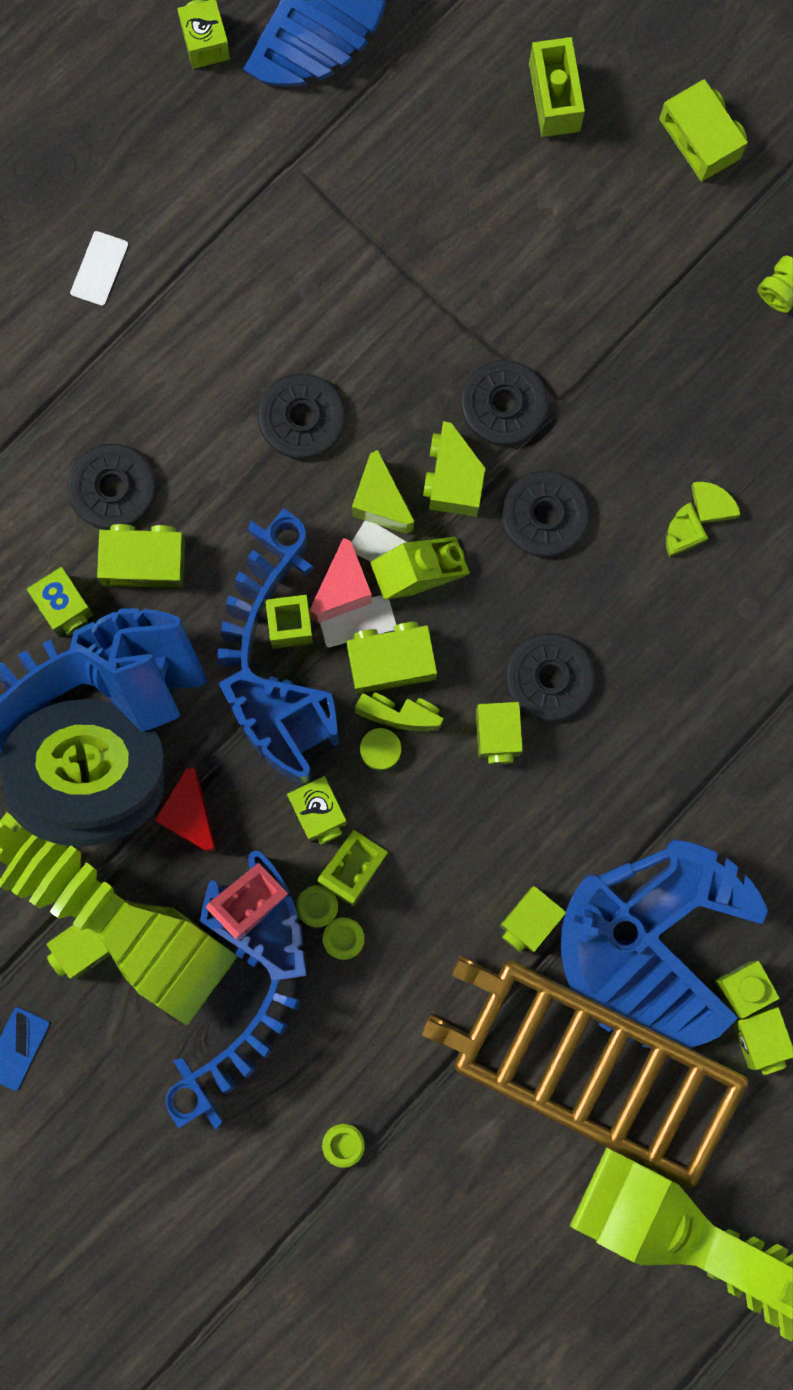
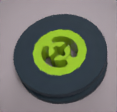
[0,699,164,846]

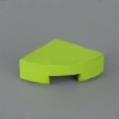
[691,482,740,524]
[666,502,708,557]

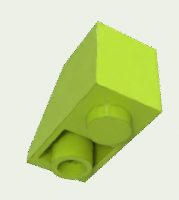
[423,421,485,517]
[370,537,470,600]

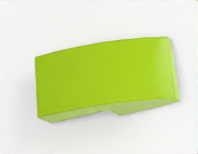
[355,693,444,732]

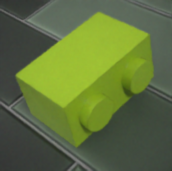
[529,37,585,137]
[659,79,747,182]
[97,524,185,589]
[346,622,437,695]

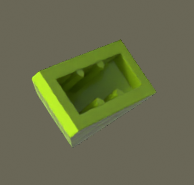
[352,450,414,534]
[317,830,388,906]

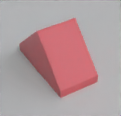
[309,538,372,623]
[206,863,288,941]

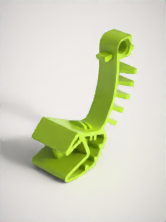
[0,812,238,1026]
[569,1147,793,1341]

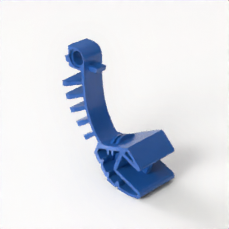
[217,508,339,786]
[0,608,207,760]
[166,851,307,1130]

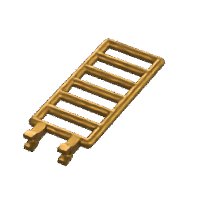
[422,955,748,1188]

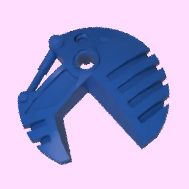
[243,0,386,87]
[561,839,768,1049]

